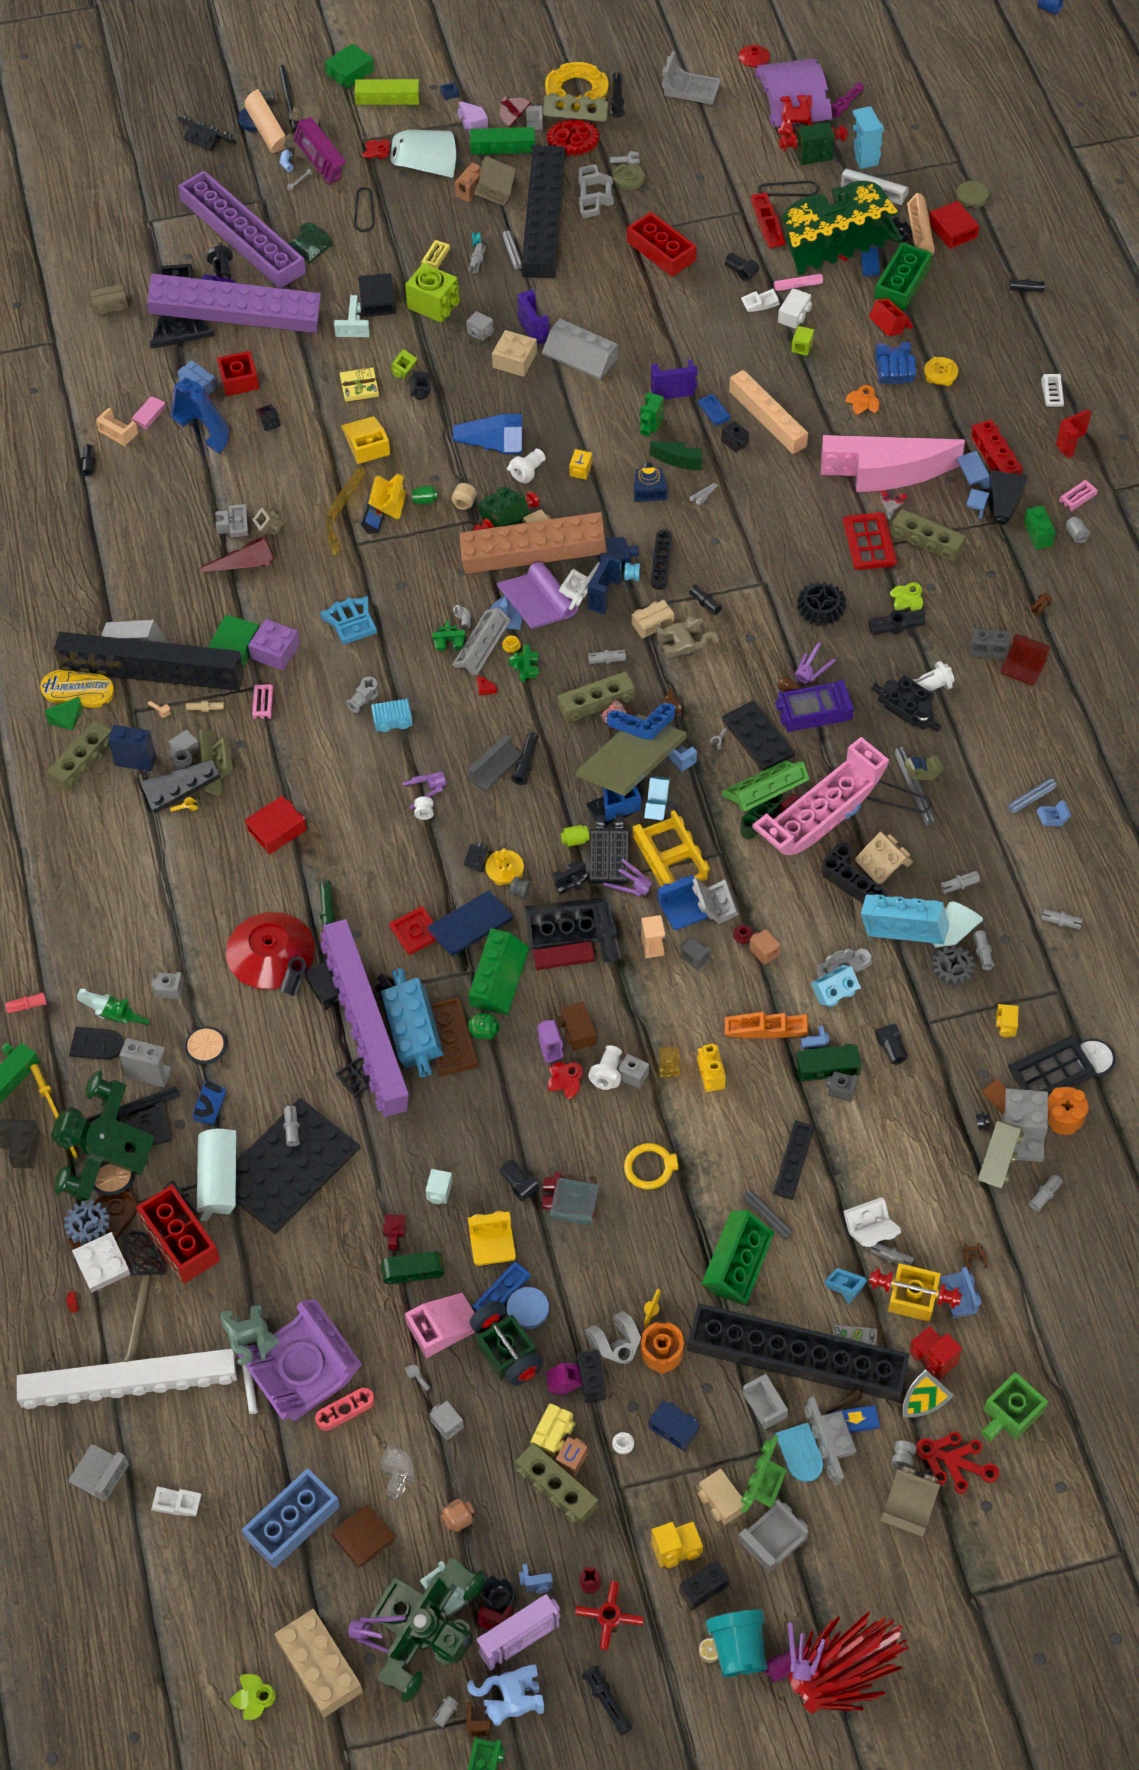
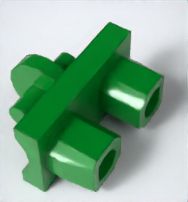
[432,621,466,651]
[508,644,539,682]

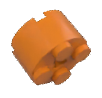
[1048,1087,1088,1135]
[641,1322,684,1374]

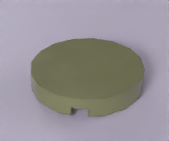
[613,163,645,190]
[956,181,989,208]

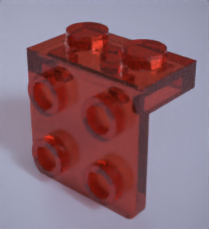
[1000,634,1051,685]

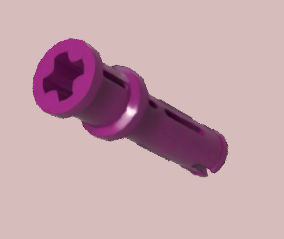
[831,82,864,118]

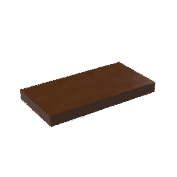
[430,996,479,1077]

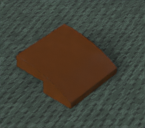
[331,1505,396,1568]

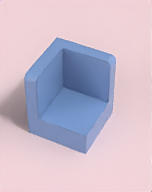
[966,489,989,519]
[668,746,697,772]

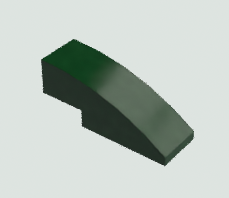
[650,441,702,471]

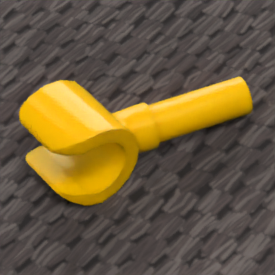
[170,797,198,812]

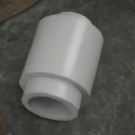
[1066,517,1090,543]

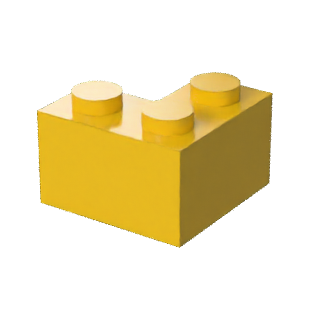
[651,1522,703,1568]

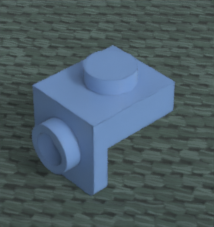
[1036,800,1071,827]
[519,1564,553,1594]

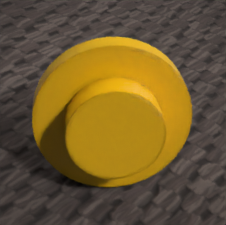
[502,636,521,653]

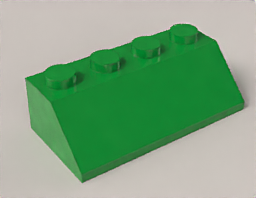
[469,928,529,1015]
[702,1210,775,1305]

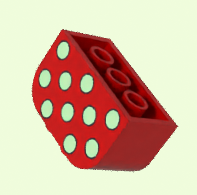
[136,1184,220,1285]

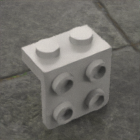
[692,877,739,924]

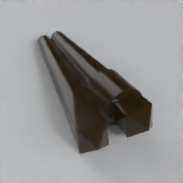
[825,1389,863,1414]

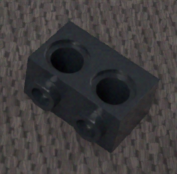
[577,1350,606,1403]
[679,1560,730,1611]

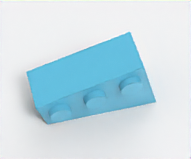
[853,106,884,169]

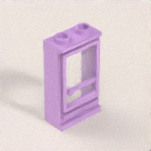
[476,1594,561,1671]

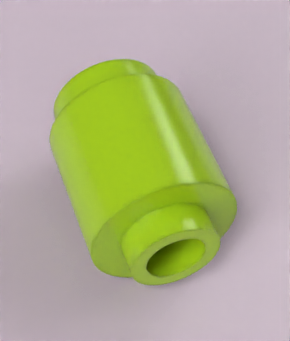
[560,825,590,847]

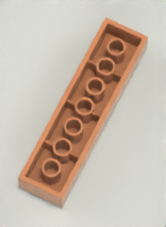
[460,512,607,574]

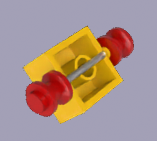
[869,1263,962,1322]

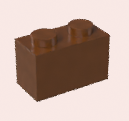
[558,1001,596,1051]

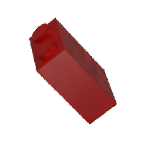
[929,201,979,249]
[245,796,306,855]

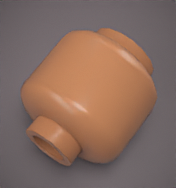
[440,1498,475,1533]

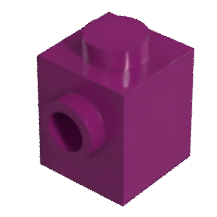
[546,1363,582,1395]

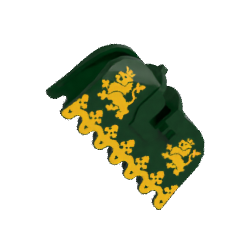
[782,181,902,275]

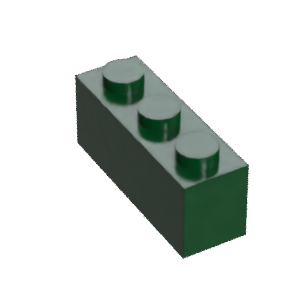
[796,1044,862,1082]

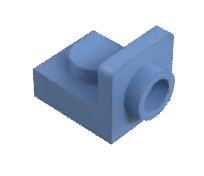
[800,1026,829,1051]

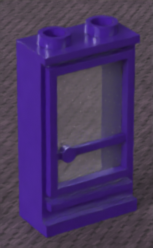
[775,679,853,732]

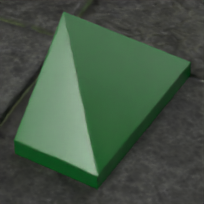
[44,697,83,730]

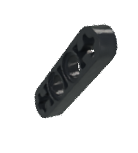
[651,530,672,590]

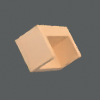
[96,408,138,446]
[641,915,665,958]

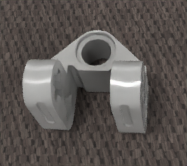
[584,1311,641,1364]

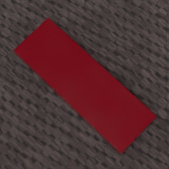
[533,941,595,970]

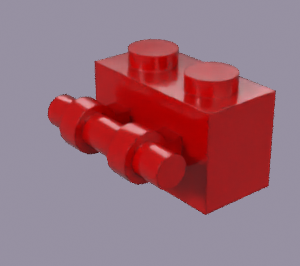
[869,298,913,336]

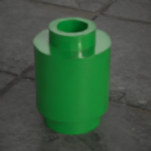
[412,485,438,505]

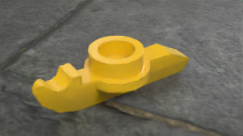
[644,1288,661,1328]

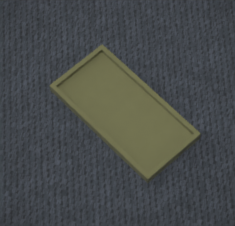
[577,714,686,796]

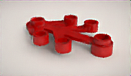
[916,1431,999,1494]

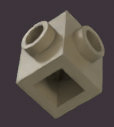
[252,507,285,535]

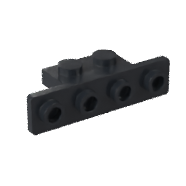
[177,116,237,151]

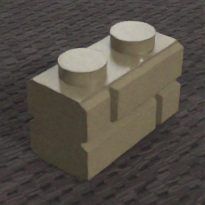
[90,284,128,315]

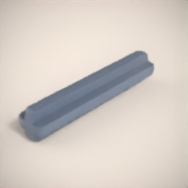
[1008,778,1057,813]

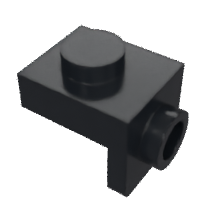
[463,842,493,872]

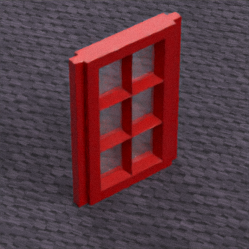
[842,512,897,570]

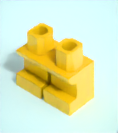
[697,1044,726,1093]

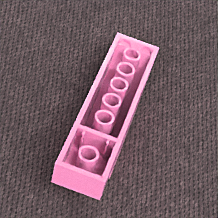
[821,435,965,492]

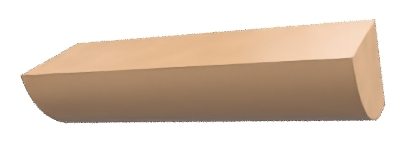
[245,89,286,154]
[907,193,935,256]

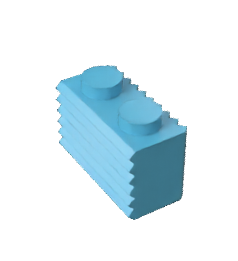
[371,698,413,732]

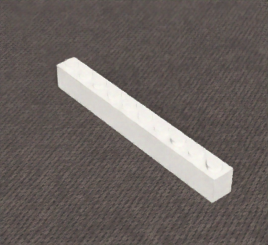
[17,1349,237,1409]

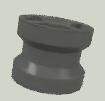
[509,876,531,899]

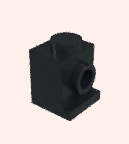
[408,371,431,400]

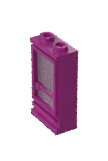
[293,117,346,185]

